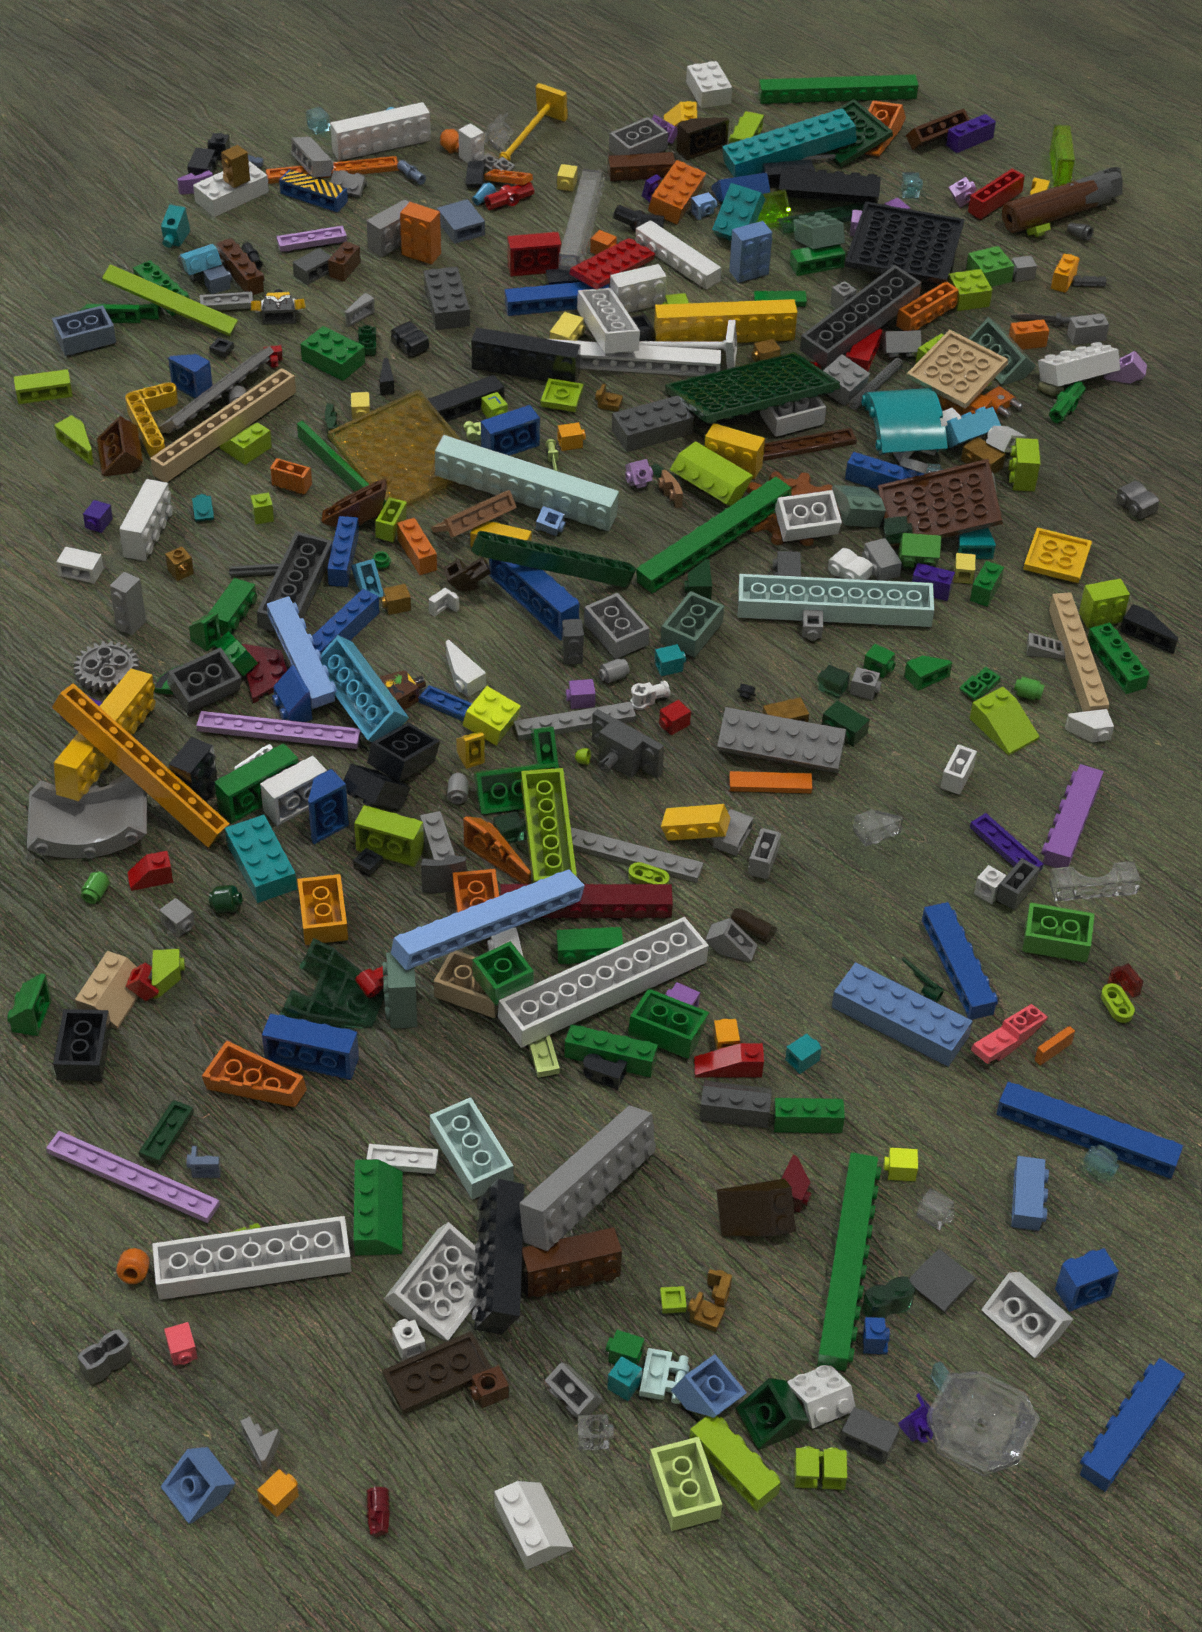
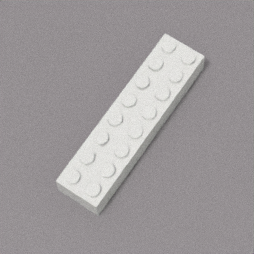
[152,1216,352,1300]

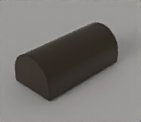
[731,908,777,943]

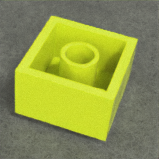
[462,686,521,746]

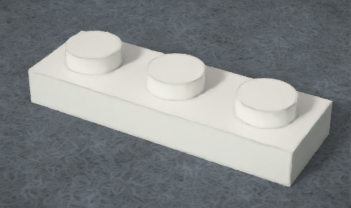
[367,1144,438,1174]

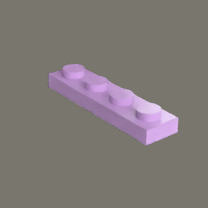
[276,226,347,252]

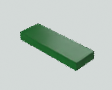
[754,291,807,307]

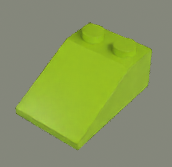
[969,687,1040,756]

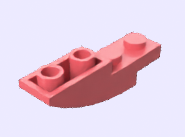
[971,1004,1048,1064]

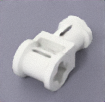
[630,681,670,710]

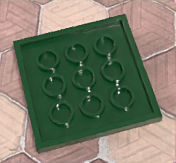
[824,99,893,167]

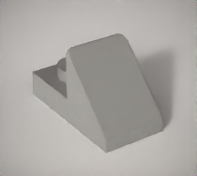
[241,1417,280,1473]

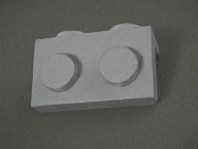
[330,170,368,198]

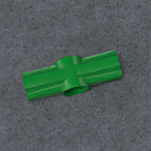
[1048,381,1086,423]

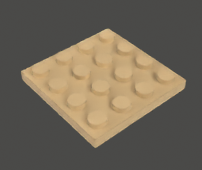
[907,330,1008,409]

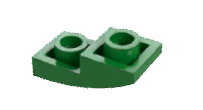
[959,667,1001,700]

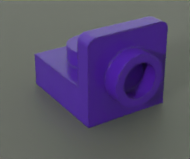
[642,174,661,202]

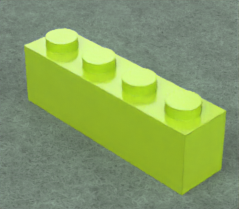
[689,1416,781,1512]

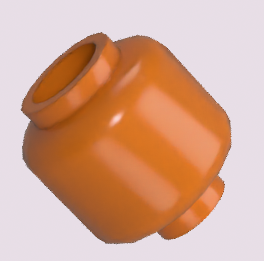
[440,129,459,153]
[116,1248,150,1284]

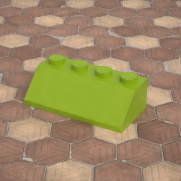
[670,441,754,506]

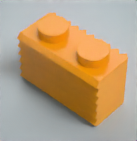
[1051,254,1079,293]

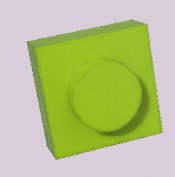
[1027,223,1051,237]
[660,1286,687,1314]

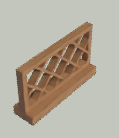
[431,490,517,537]

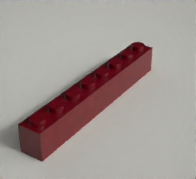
[500,884,673,918]

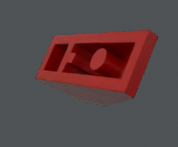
[846,329,883,372]
[694,1043,764,1077]

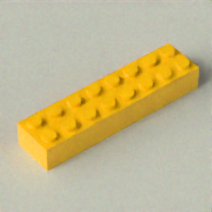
[654,299,797,343]
[54,668,156,801]

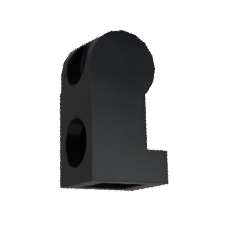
[583,1053,627,1090]

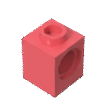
[164,1322,198,1366]

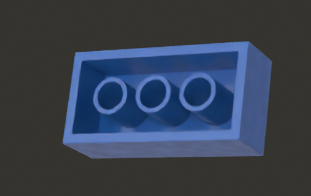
[262,1014,359,1080]

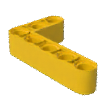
[125,382,178,458]

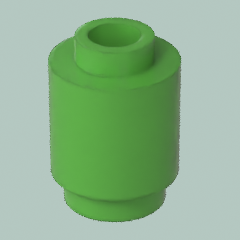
[1014,676,1045,700]
[81,872,110,904]

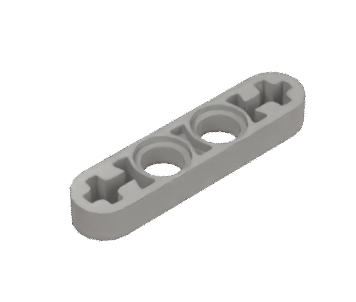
[899,457,928,474]

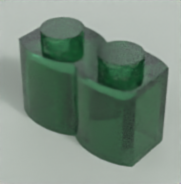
[862,1276,915,1318]

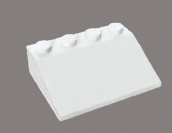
[384,1222,478,1342]

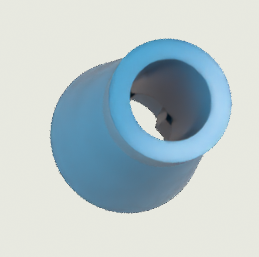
[472,182,496,206]

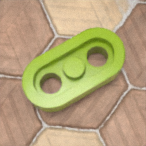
[628,862,669,884]
[1101,983,1135,1023]

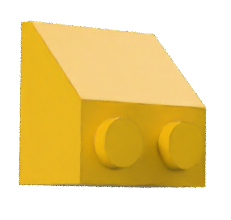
[664,101,697,137]

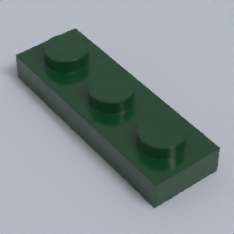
[139,1100,194,1165]

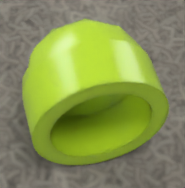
[575,748,591,765]

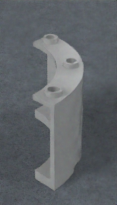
[27,773,147,859]

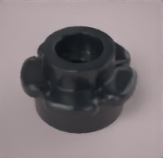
[737,684,756,699]

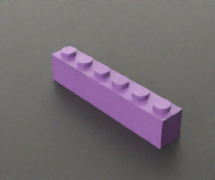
[1041,764,1104,871]

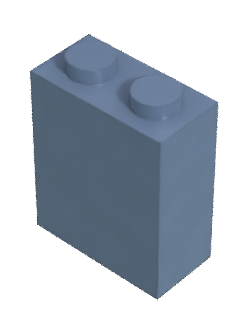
[437,199,485,244]

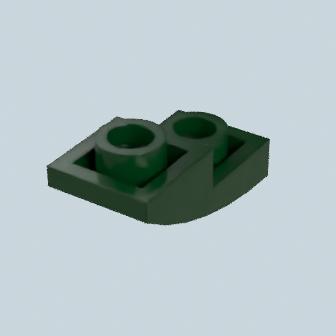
[358,325,376,355]
[325,403,340,443]

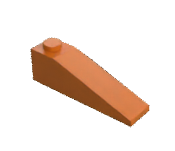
[864,101,906,156]

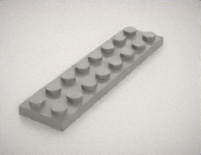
[158,346,274,434]

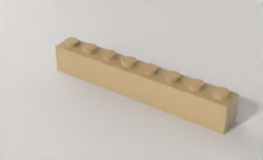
[1049,593,1110,712]

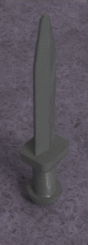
[1010,312,1076,327]

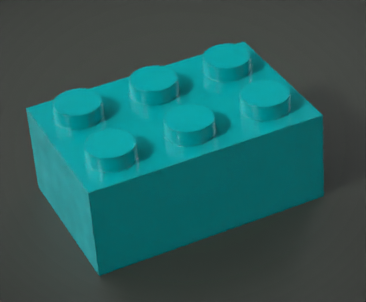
[712,183,765,241]

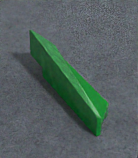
[79,303,161,323]

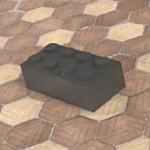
[423,267,470,330]
[612,396,694,452]

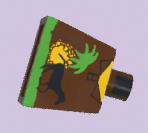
[379,670,426,710]

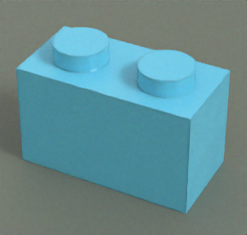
[180,244,222,275]

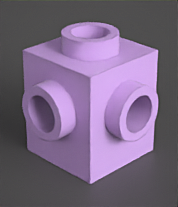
[949,177,977,207]
[625,459,653,488]

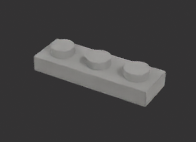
[200,292,253,311]

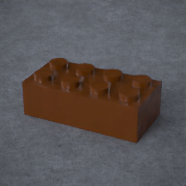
[521,1227,622,1297]

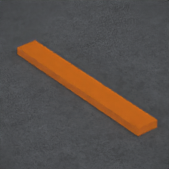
[266,156,399,184]

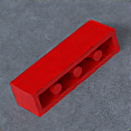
[968,168,1025,219]

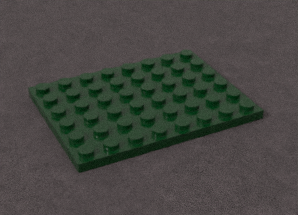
[665,352,840,424]

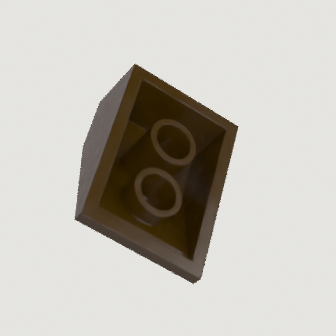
[676,117,729,161]
[716,1178,796,1236]

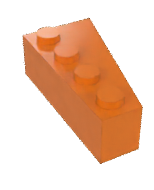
[202,1040,307,1107]

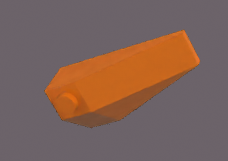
[463,816,531,884]

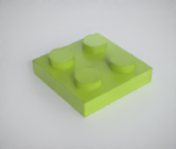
[540,378,584,412]

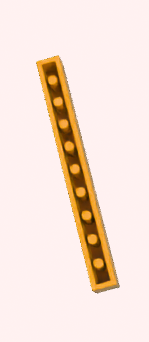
[52,683,230,848]

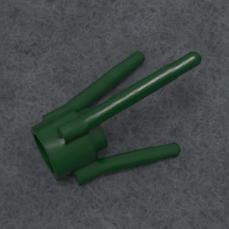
[902,957,944,1003]

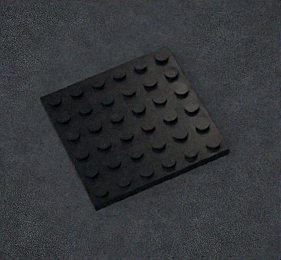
[845,202,965,285]

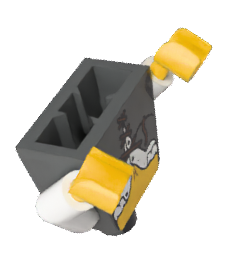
[251,289,306,325]

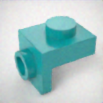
[192,494,214,522]

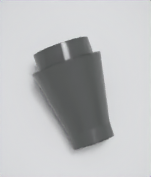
[1067,222,1094,241]

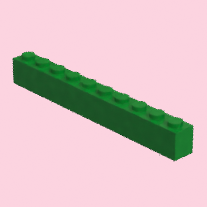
[758,74,919,104]
[636,477,792,594]
[817,1152,881,1372]

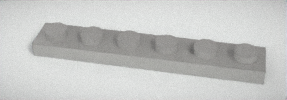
[514,702,636,741]

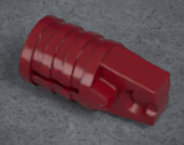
[366,1487,390,1537]

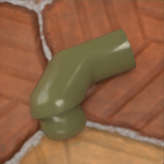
[1037,382,1065,397]

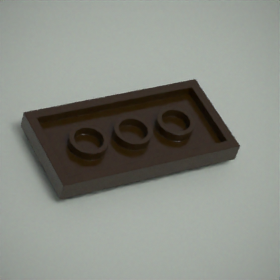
[382,1331,491,1415]

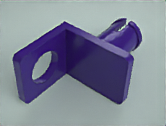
[898,1393,939,1443]

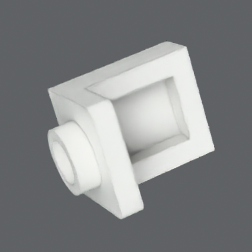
[429,588,459,617]

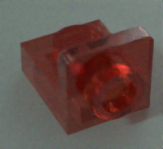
[1108,963,1144,998]

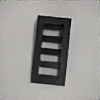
[631,315,655,341]
[379,358,395,396]

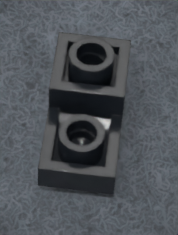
[466,160,485,188]

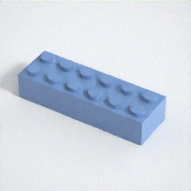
[832,962,972,1067]

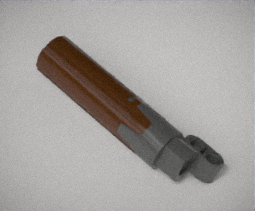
[1002,167,1123,234]

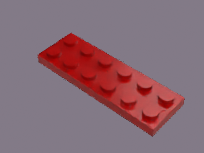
[569,238,655,290]

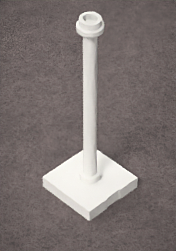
[639,320,737,369]

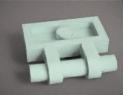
[639,1348,690,1404]

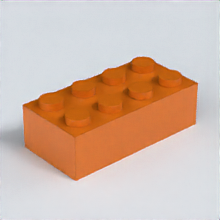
[648,160,706,225]

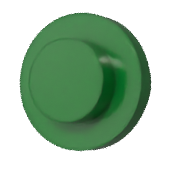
[372,551,391,569]

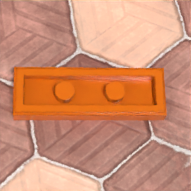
[484,169,533,185]

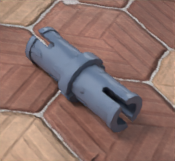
[397,160,426,185]

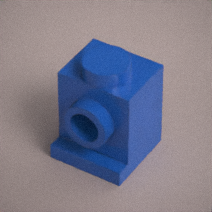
[863,1317,890,1354]

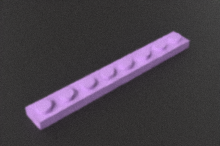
[197,711,361,749]
[46,1131,220,1223]

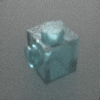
[306,106,330,134]
[901,172,923,198]

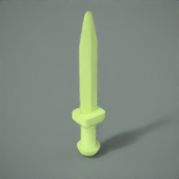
[545,439,558,471]

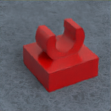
[263,345,282,368]

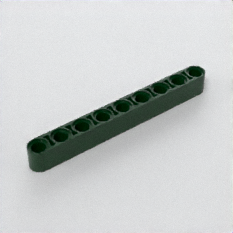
[471,531,636,587]

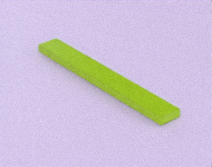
[102,264,238,336]

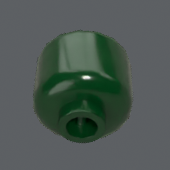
[209,885,243,914]

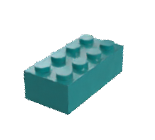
[225,815,297,903]

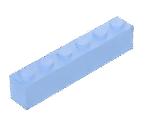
[267,596,337,709]

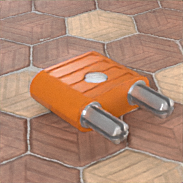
[984,386,1023,417]

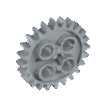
[74,641,140,694]

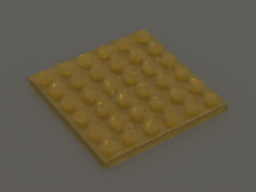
[327,389,462,506]

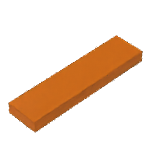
[729,771,812,793]

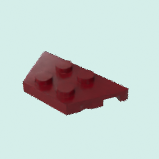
[242,644,287,703]

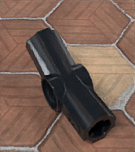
[613,205,664,232]

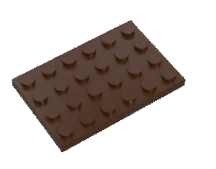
[878,459,1003,550]

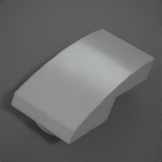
[479,153,515,172]

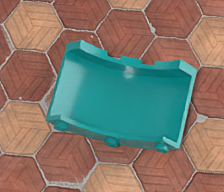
[861,388,948,456]

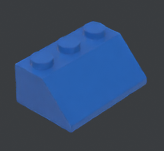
[711,173,770,202]
[308,769,349,844]

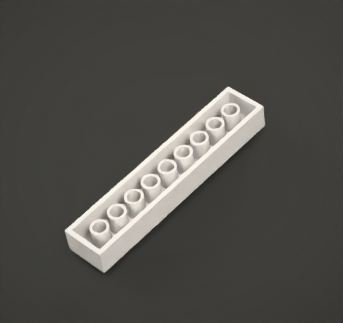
[498,917,709,1048]

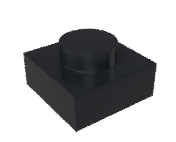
[209,337,234,358]
[353,847,383,875]

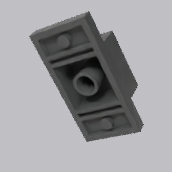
[592,709,664,778]

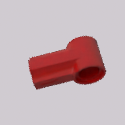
[355,966,385,998]

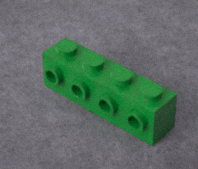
[133,260,190,316]
[1087,622,1150,694]
[564,1024,658,1078]

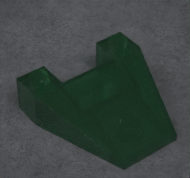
[279,938,384,1028]

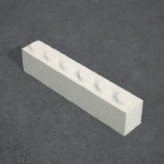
[635,220,721,289]

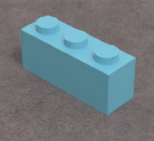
[945,406,1001,448]

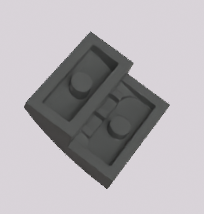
[421,855,467,893]
[907,1249,977,1313]

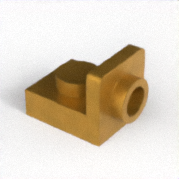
[595,384,623,412]
[707,1269,732,1308]
[687,1291,726,1332]

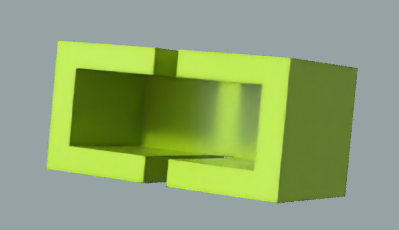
[794,1446,847,1490]

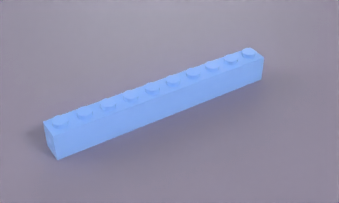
[391,869,585,970]

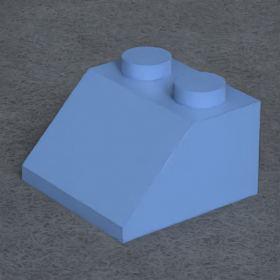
[671,1354,747,1417]
[161,1447,236,1523]

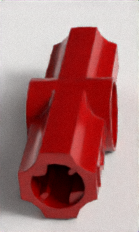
[484,182,534,210]

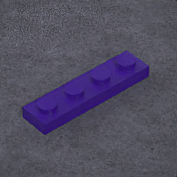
[970,813,1044,871]

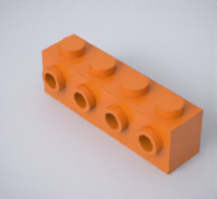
[896,282,959,331]

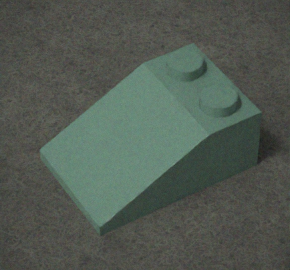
[832,485,886,528]

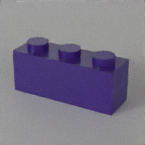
[946,114,996,153]

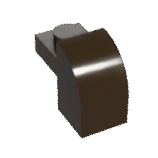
[443,557,491,592]

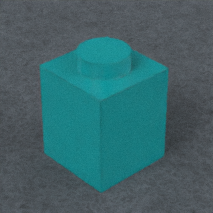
[654,644,686,677]
[785,1033,822,1074]
[607,1356,642,1401]

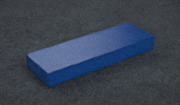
[418,685,472,721]

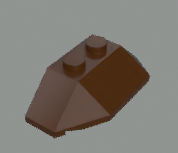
[321,479,387,527]

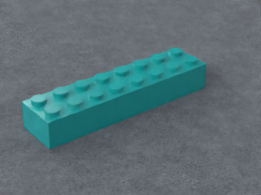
[722,108,856,177]

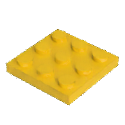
[1023,527,1092,583]

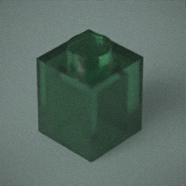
[884,516,913,544]
[817,664,850,699]
[493,811,526,844]

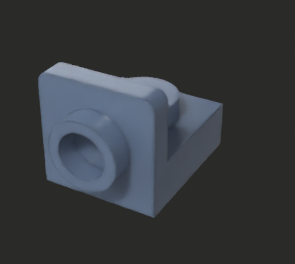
[187,1146,221,1178]

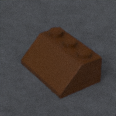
[97,416,143,476]

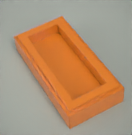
[1035,1026,1075,1066]

